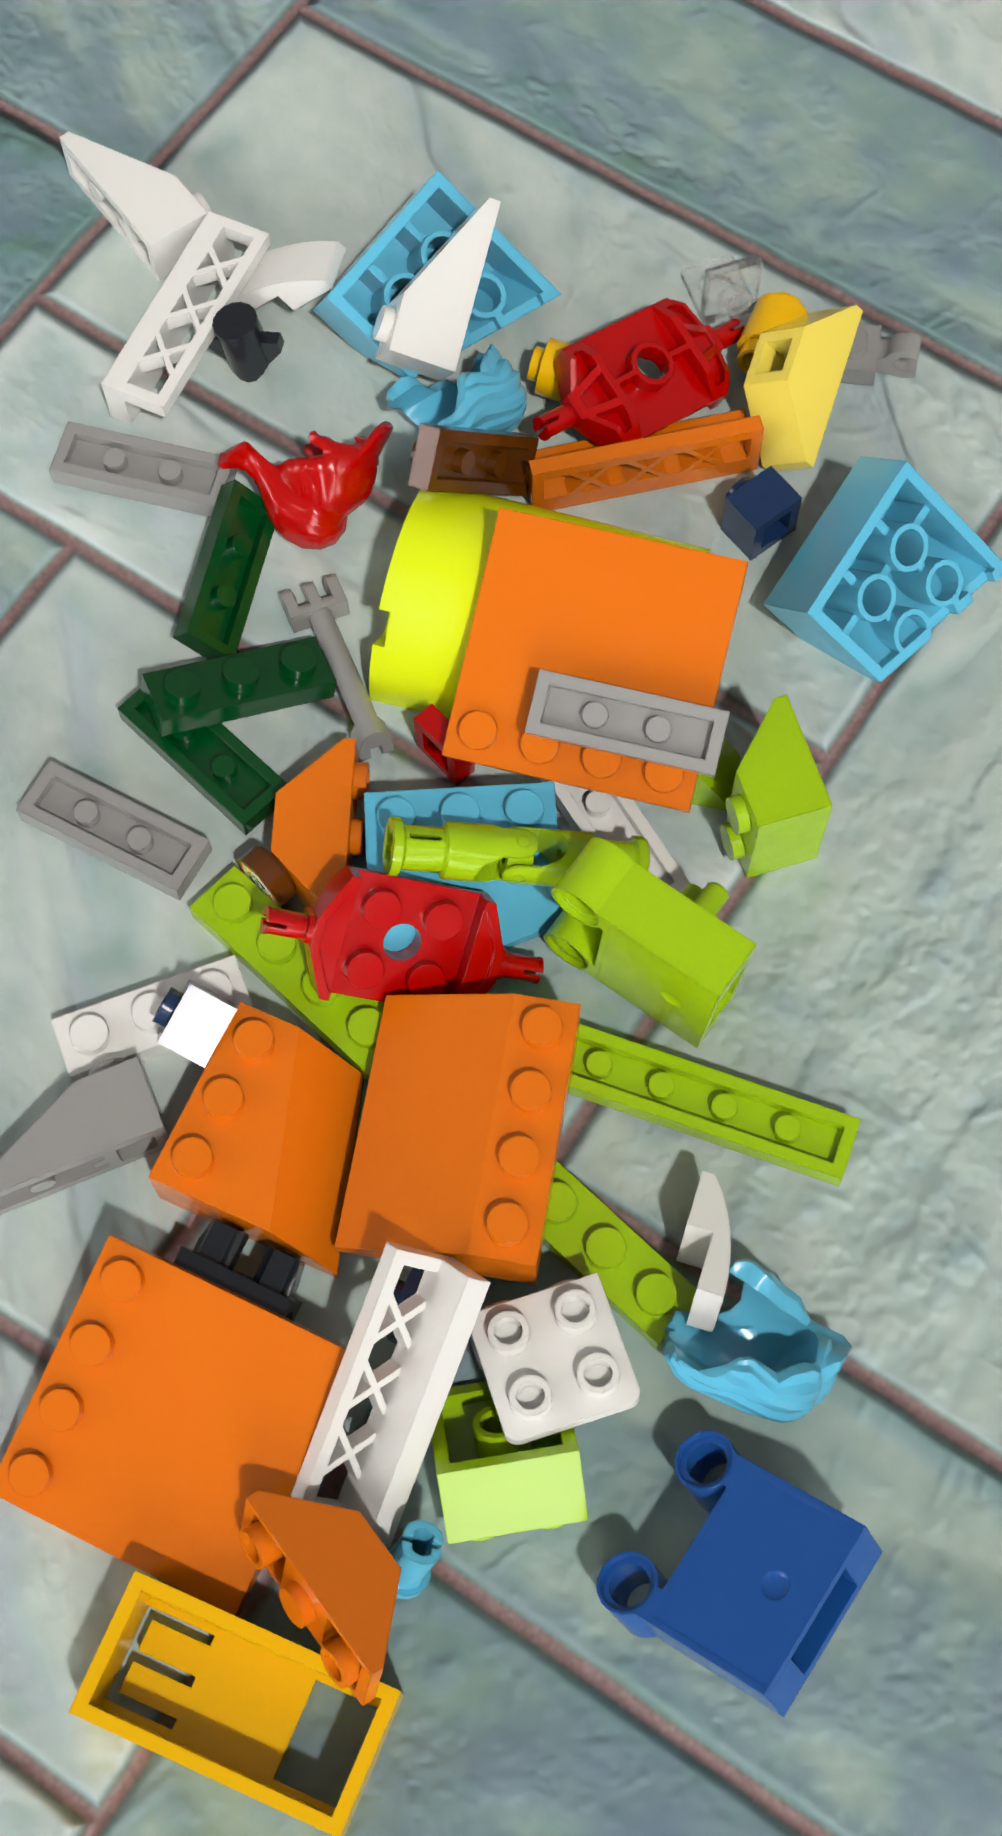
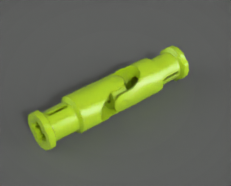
[383,817,650,887]

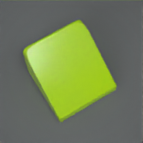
[692,738,741,811]

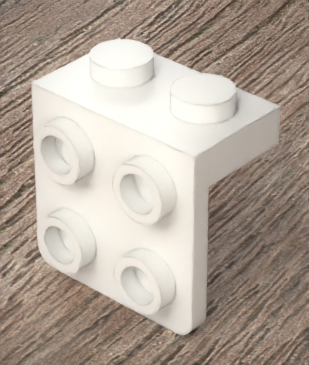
[470,1273,640,1445]

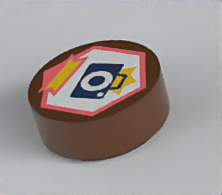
[237,846,296,907]

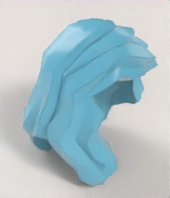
[386,343,527,463]
[663,1259,852,1423]

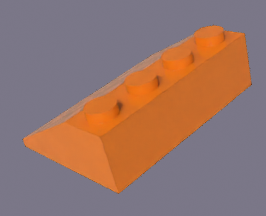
[334,993,581,1285]

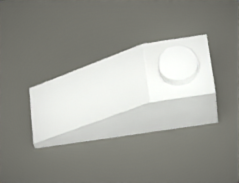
[60,132,212,281]
[373,198,501,381]

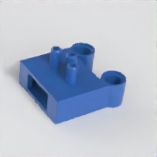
[597,1430,883,1718]

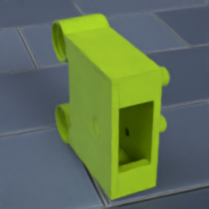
[543,837,757,1048]

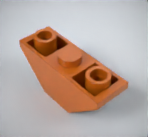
[271,738,370,907]
[239,1490,401,1706]

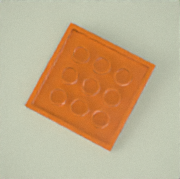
[442,507,748,813]
[0,1235,347,1616]

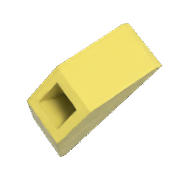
[743,305,863,471]

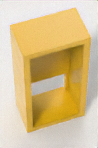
[68,1571,404,1836]

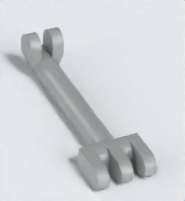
[279,574,395,762]

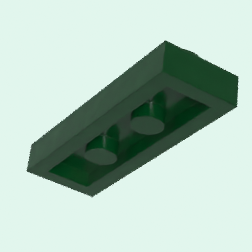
[173,479,275,659]
[141,636,337,736]
[117,688,287,835]

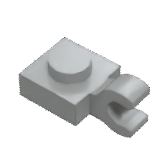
[841,323,922,386]

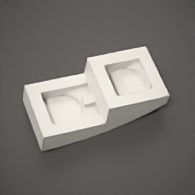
[236,241,346,311]
[676,1170,731,1333]

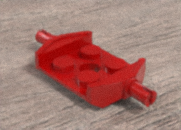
[533,298,745,447]
[260,865,544,1002]

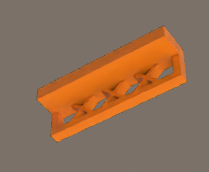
[527,409,764,510]

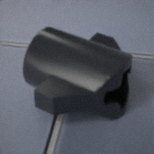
[208,302,284,383]

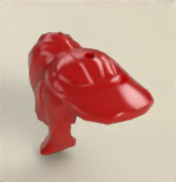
[217,421,393,550]

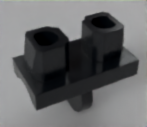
[174,1219,305,1321]

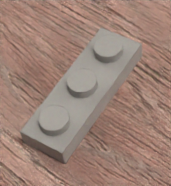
[49,421,237,517]
[525,669,730,777]
[16,760,212,901]

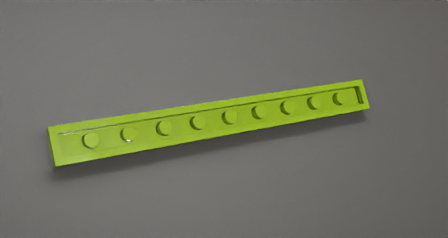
[189,865,696,1350]

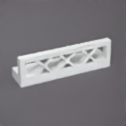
[101,211,271,425]
[290,1242,491,1548]

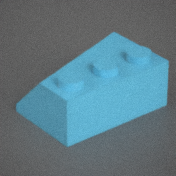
[312,171,561,377]
[764,456,1002,682]
[364,782,562,951]

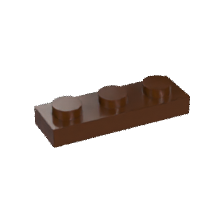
[408,423,539,496]

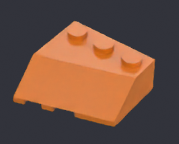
[148,1002,364,1278]

